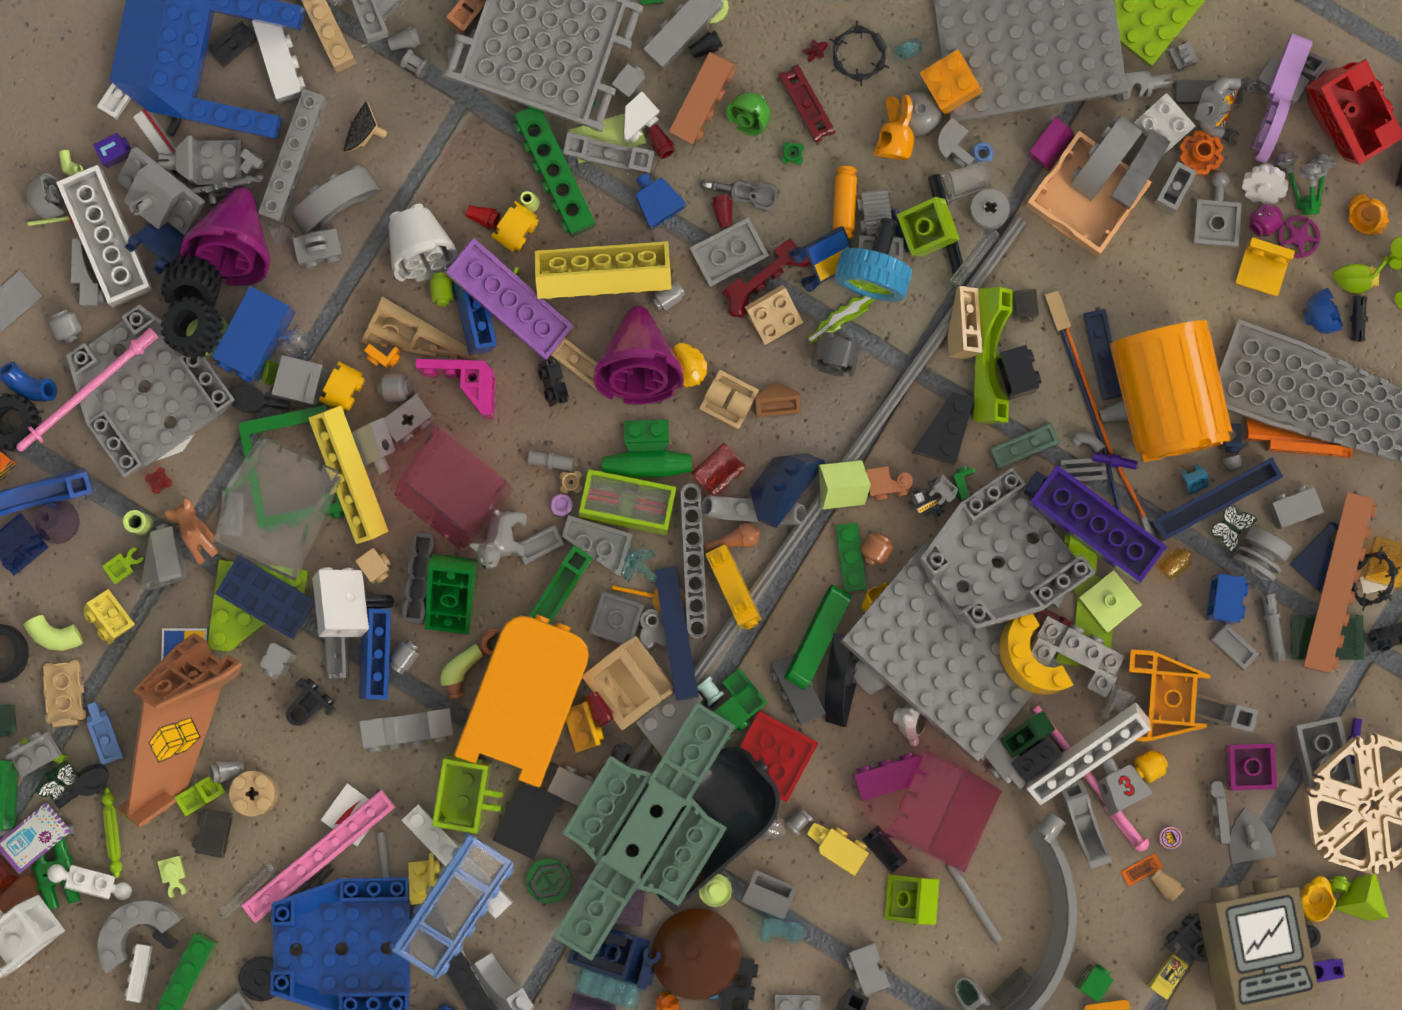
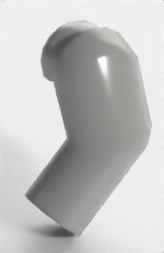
[1071,431,1105,453]

